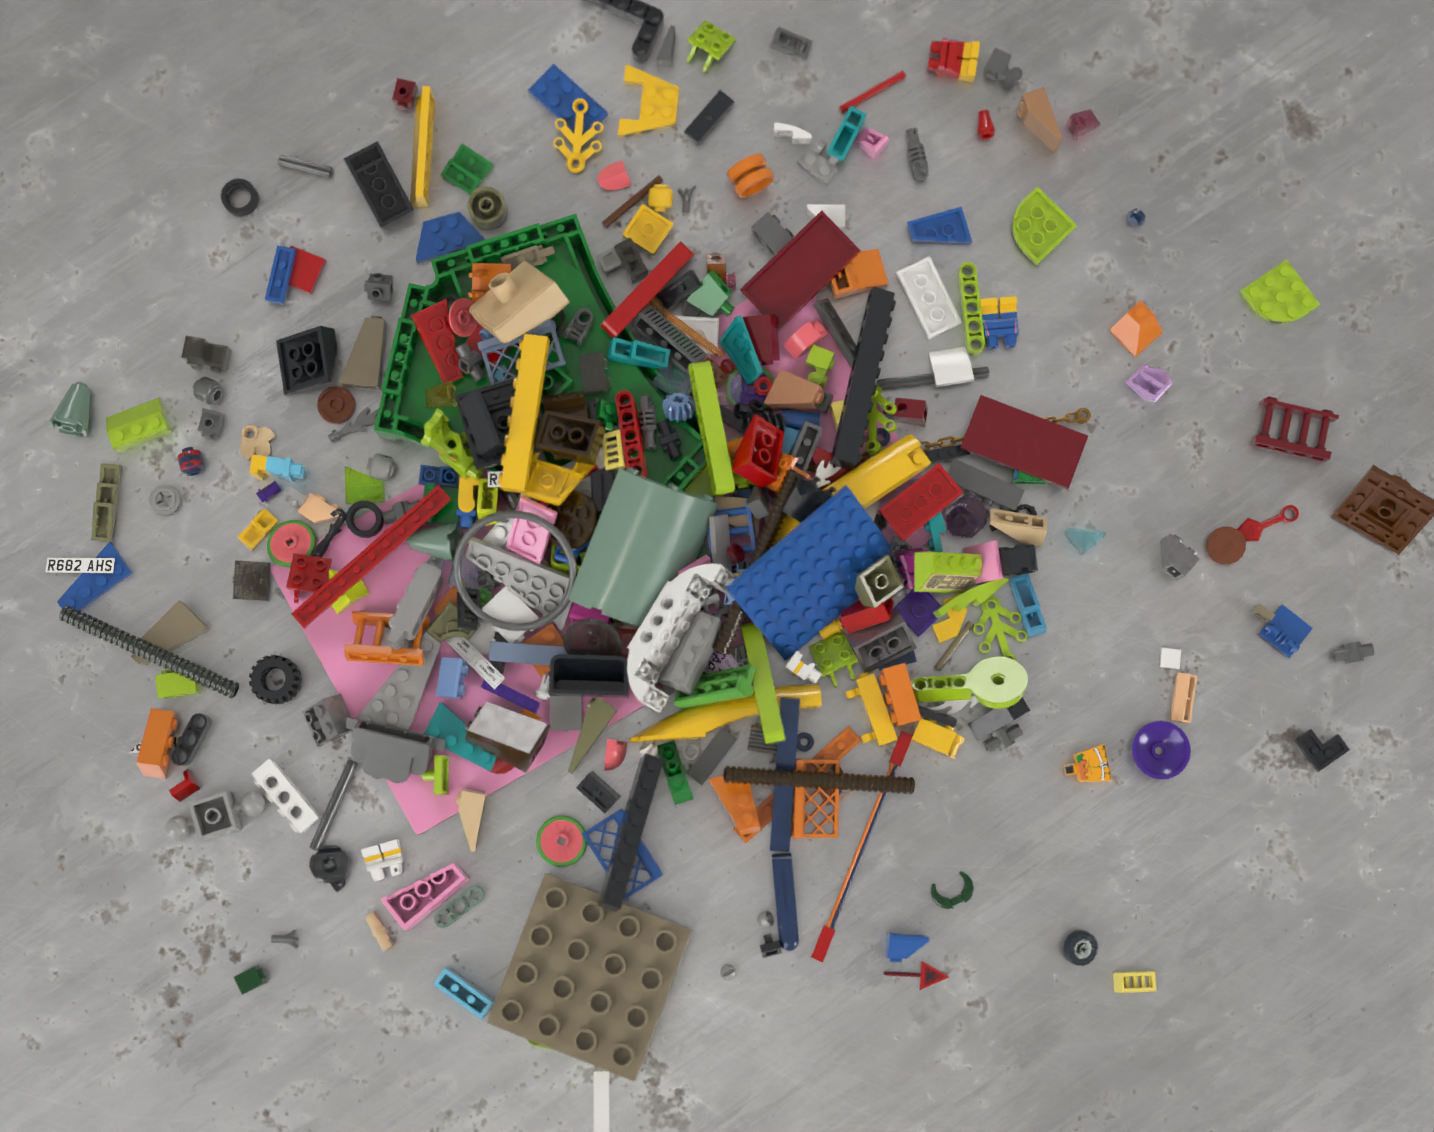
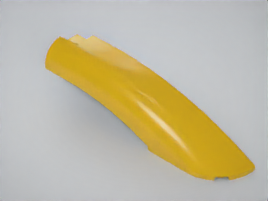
[771,434,931,548]

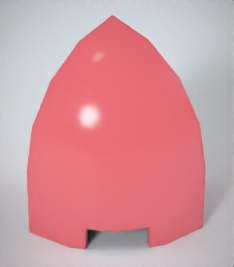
[598,160,631,190]
[605,739,627,771]

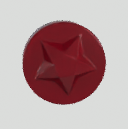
[727,543,745,564]

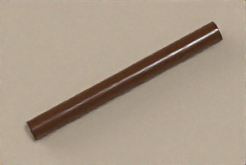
[601,175,663,228]

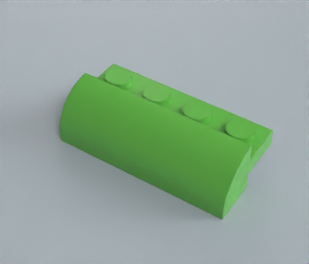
[674,665,756,709]

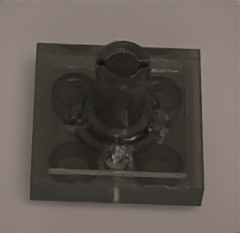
[232,560,271,601]

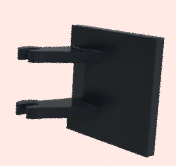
[781,476,836,523]

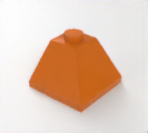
[1109,300,1163,357]

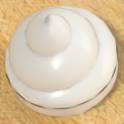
[639,741,658,757]

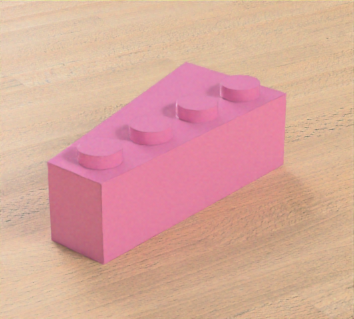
[380,863,469,931]

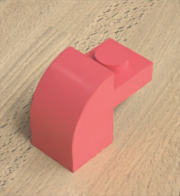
[783,319,829,359]

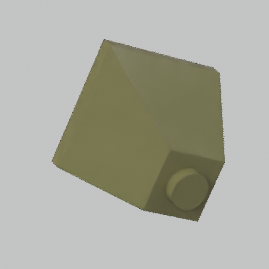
[855,554,904,608]

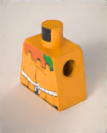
[1063,744,1112,782]

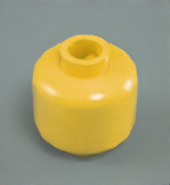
[648,184,673,212]

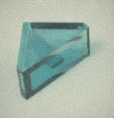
[1064,528,1106,555]

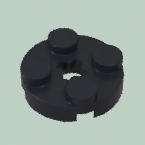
[309,845,350,883]

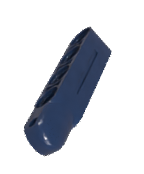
[772,853,799,951]

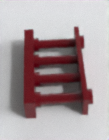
[1251,397,1339,462]

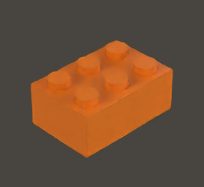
[878,663,921,728]

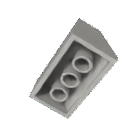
[657,612,724,695]

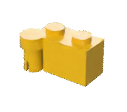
[912,718,965,759]

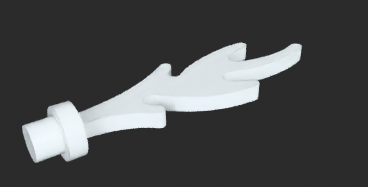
[810,460,841,488]
[926,696,979,714]

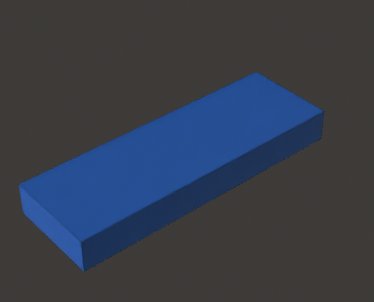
[265,245,297,305]

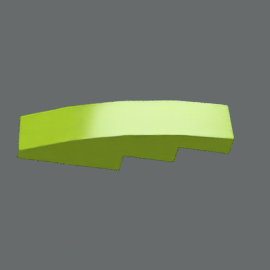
[933,578,1009,618]

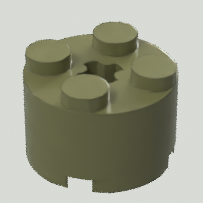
[467,186,507,229]

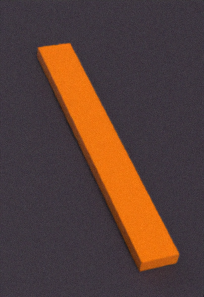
[733,726,861,843]

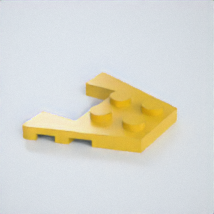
[618,65,679,137]
[522,452,597,506]

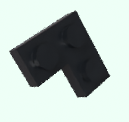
[1294,729,1350,772]

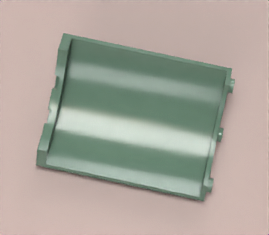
[568,467,719,627]

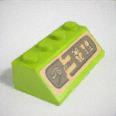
[914,552,982,593]

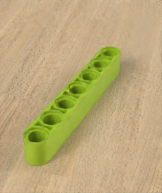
[688,361,735,495]
[741,622,785,744]

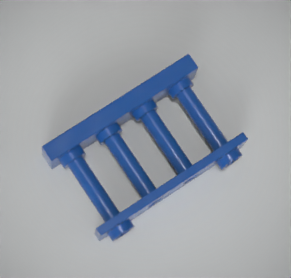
[707,499,757,573]

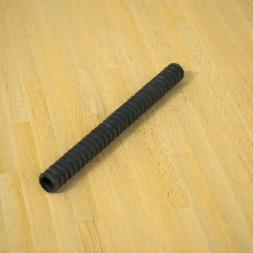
[59,605,240,699]

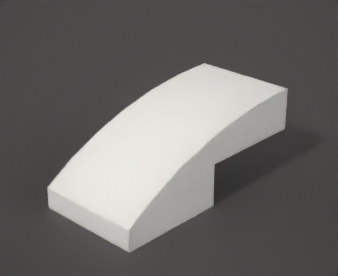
[774,123,811,144]

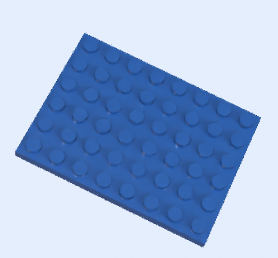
[725,485,900,661]

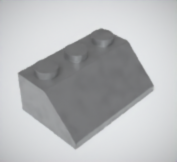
[846,609,917,673]

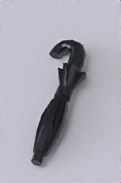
[311,509,346,557]

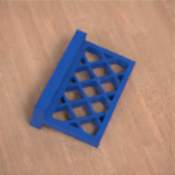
[582,809,664,900]

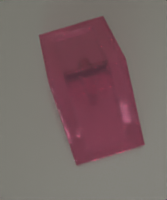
[1066,109,1100,140]

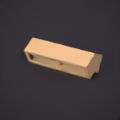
[1169,673,1198,724]

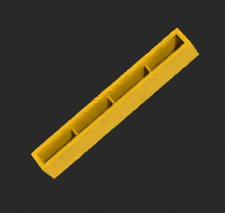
[498,334,550,494]

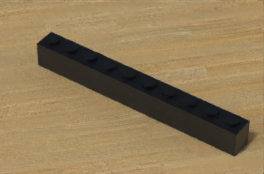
[830,286,896,470]

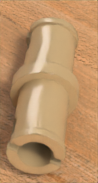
[364,911,394,952]

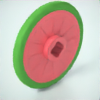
[267,520,316,567]
[536,816,587,867]

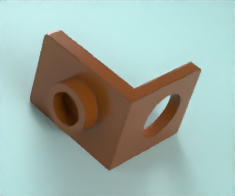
[706,254,726,284]

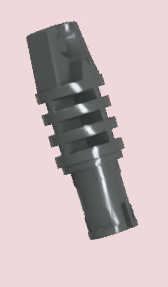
[905,128,929,180]
[638,395,657,450]

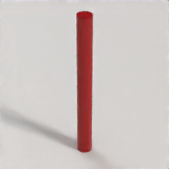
[838,70,906,113]

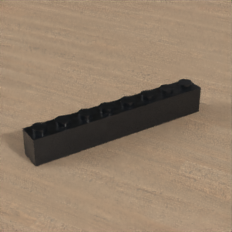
[597,753,663,912]

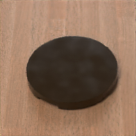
[547,490,598,549]

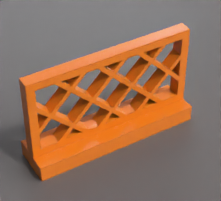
[790,759,840,838]

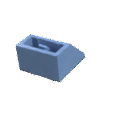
[436,657,469,700]

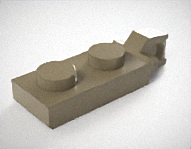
[501,245,555,271]

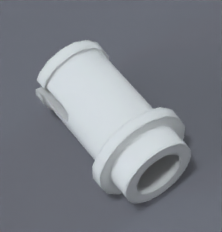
[535,675,550,701]

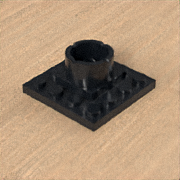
[455,379,544,471]

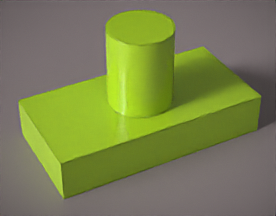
[422,755,449,795]

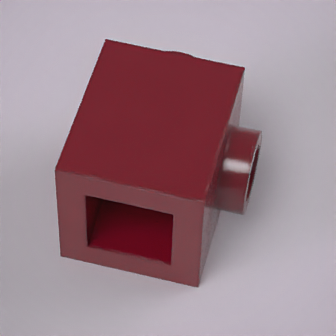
[392,78,418,110]

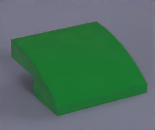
[440,143,494,195]

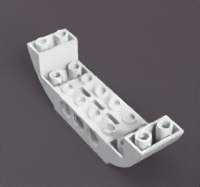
[627,564,737,713]

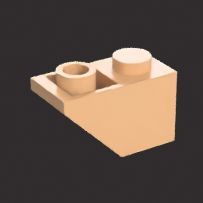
[297,493,342,525]

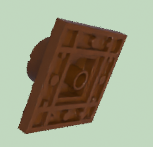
[1332,465,1434,555]

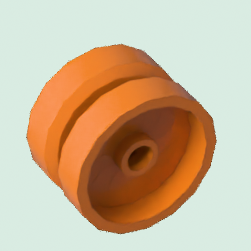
[726,153,775,198]

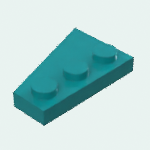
[718,315,763,385]

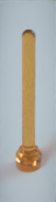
[647,297,724,358]

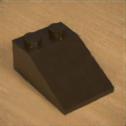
[534,410,606,466]

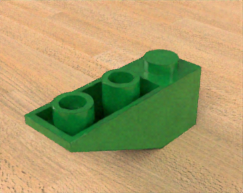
[657,740,693,805]

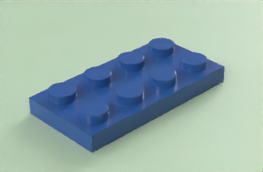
[528,63,608,135]

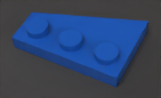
[907,207,972,244]

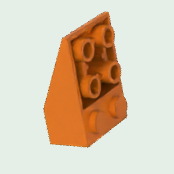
[829,249,889,300]

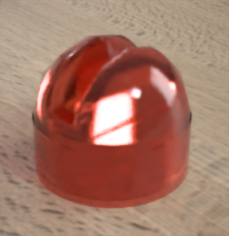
[720,359,735,375]

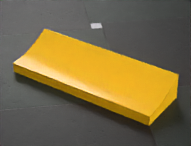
[410,86,435,207]

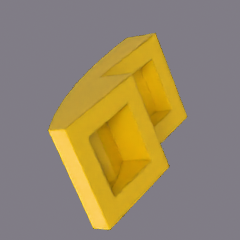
[237,508,278,551]

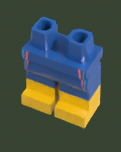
[980,296,1019,349]

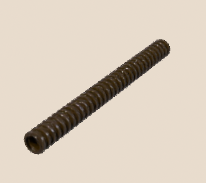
[713,470,802,655]
[723,766,915,795]

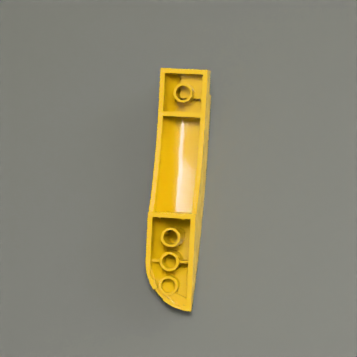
[629,684,822,743]

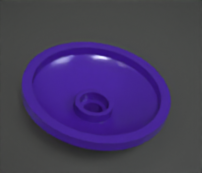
[1132,721,1191,780]

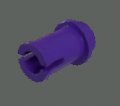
[256,480,282,503]

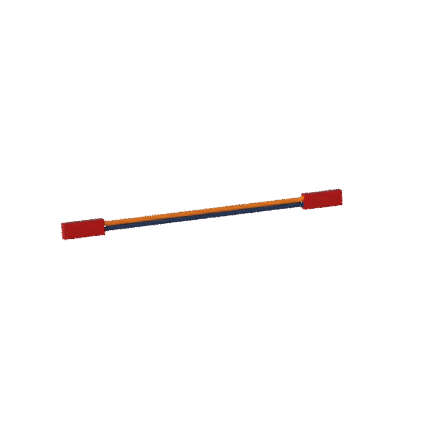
[811,731,913,962]

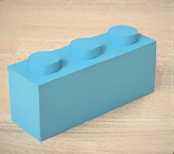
[433,967,495,1019]

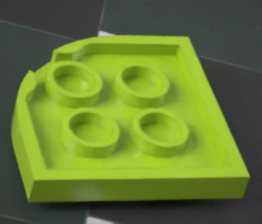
[1012,186,1077,266]
[1240,259,1320,323]

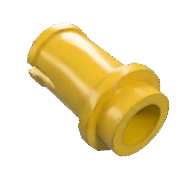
[819,619,844,640]

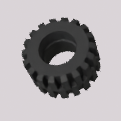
[249,655,302,705]

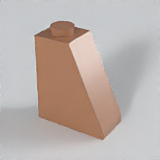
[764,370,825,410]

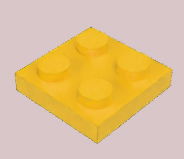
[622,204,674,256]

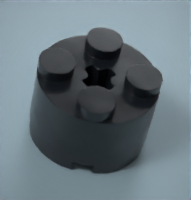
[999,544,1038,576]

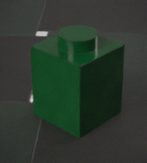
[233,965,267,995]

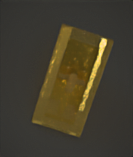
[425,381,457,408]

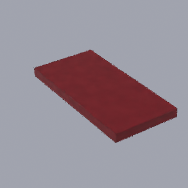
[740,210,861,331]
[960,395,1088,490]

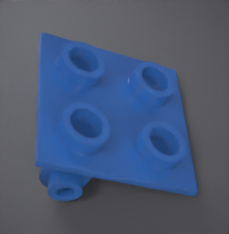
[1259,604,1313,658]

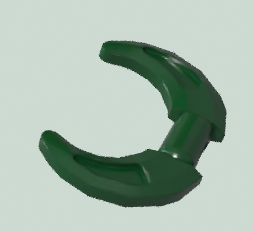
[931,871,974,909]

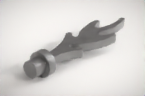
[328,407,379,442]

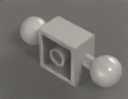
[165,791,266,841]

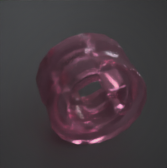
[726,272,736,289]

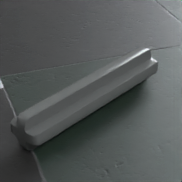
[278,154,333,177]

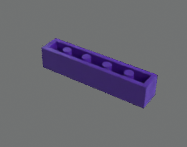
[481,680,541,714]

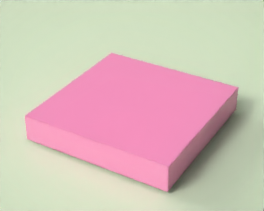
[963,541,1003,586]

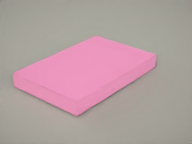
[505,496,558,564]

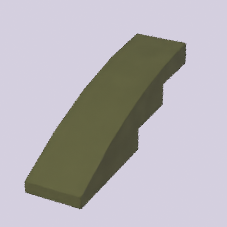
[91,463,122,542]

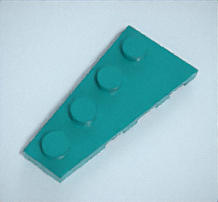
[423,702,498,772]

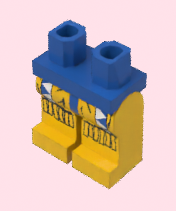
[456,477,479,530]

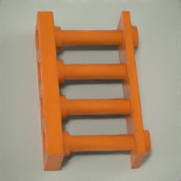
[344,610,430,666]

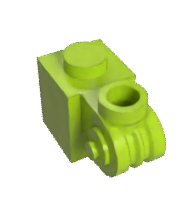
[805,344,836,387]

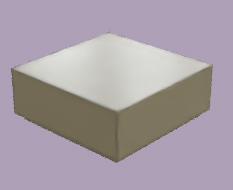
[1251,604,1275,622]

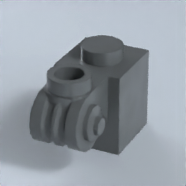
[983,47,1023,88]

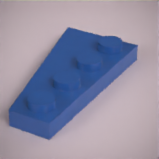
[57,542,133,611]

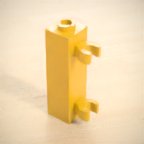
[845,672,898,746]

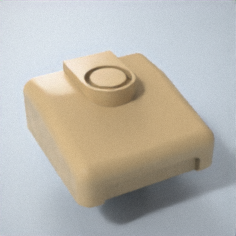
[469,261,570,343]

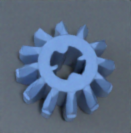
[663,391,696,423]

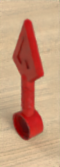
[1237,505,1299,541]

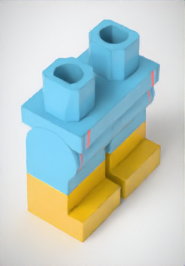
[249,455,306,482]

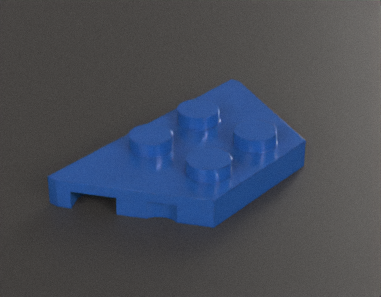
[416,212,485,264]

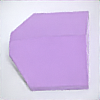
[1126,364,1172,402]

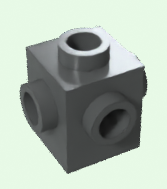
[364,273,393,302]

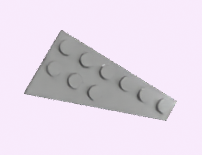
[465,537,573,631]
[357,632,442,731]

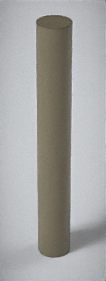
[934,621,974,671]

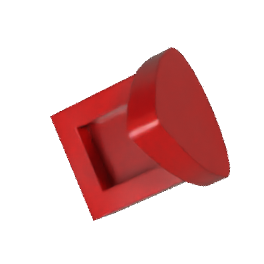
[169,769,200,802]

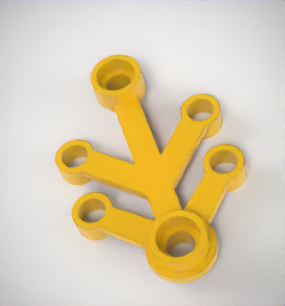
[553,98,604,173]

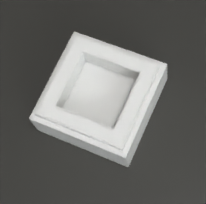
[1159,648,1181,669]

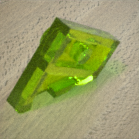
[345,467,385,504]

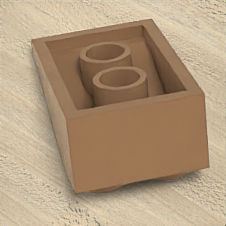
[1016,87,1063,152]

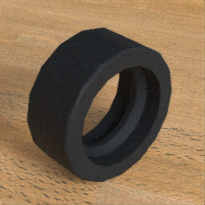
[220,178,259,217]
[346,500,384,538]

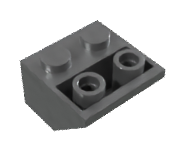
[1160,533,1200,581]
[303,693,353,747]

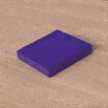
[892,589,941,637]

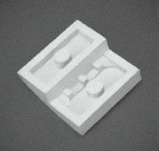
[928,347,974,387]

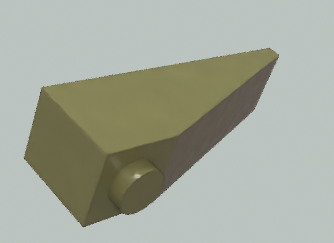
[568,697,617,774]

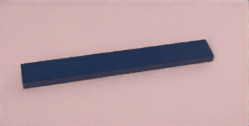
[770,697,800,852]

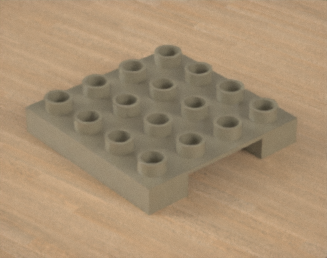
[487,873,693,1081]

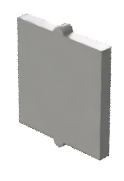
[550,696,582,732]

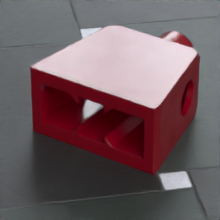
[883,398,928,427]

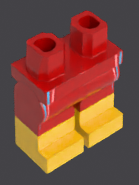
[927,38,980,82]

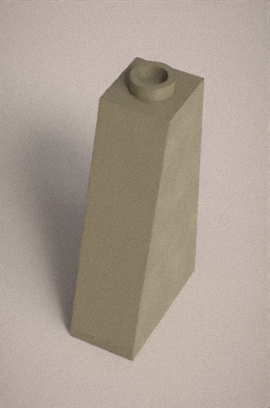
[340,316,387,390]
[129,601,210,665]

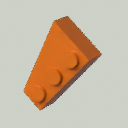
[136,708,179,779]
[709,776,760,836]

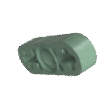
[434,886,484,928]

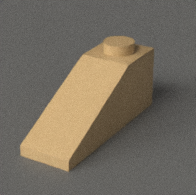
[990,508,1047,547]
[456,788,485,852]

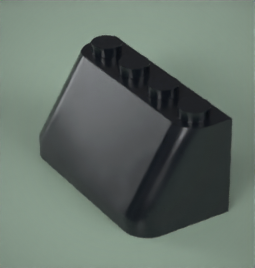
[549,654,629,698]

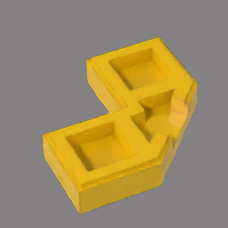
[932,593,967,644]

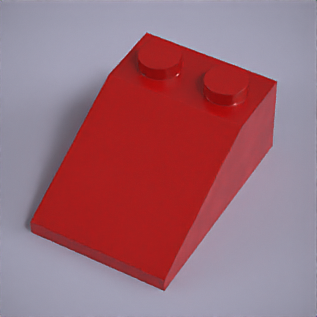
[732,415,784,488]

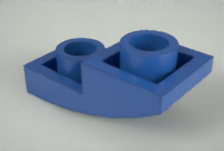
[418,465,459,488]

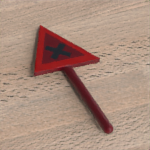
[883,961,949,990]

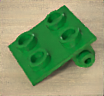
[423,483,460,526]

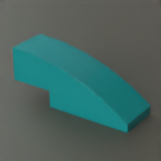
[826,106,867,162]
[606,337,670,369]

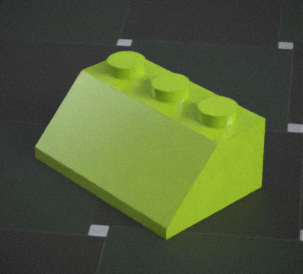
[106,397,173,453]

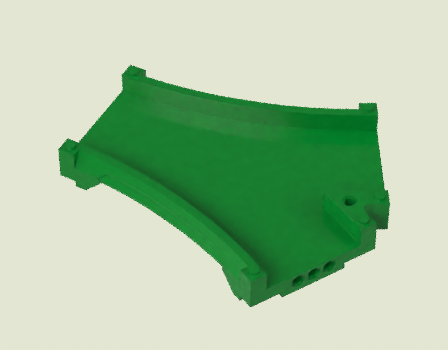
[374,214,727,521]

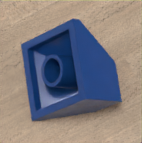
[885,933,929,962]

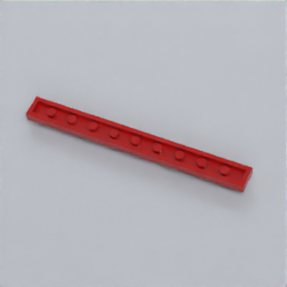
[291,485,451,629]

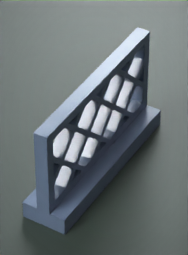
[477,319,566,385]

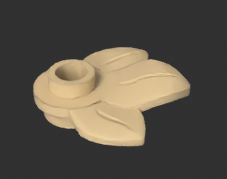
[240,424,275,460]

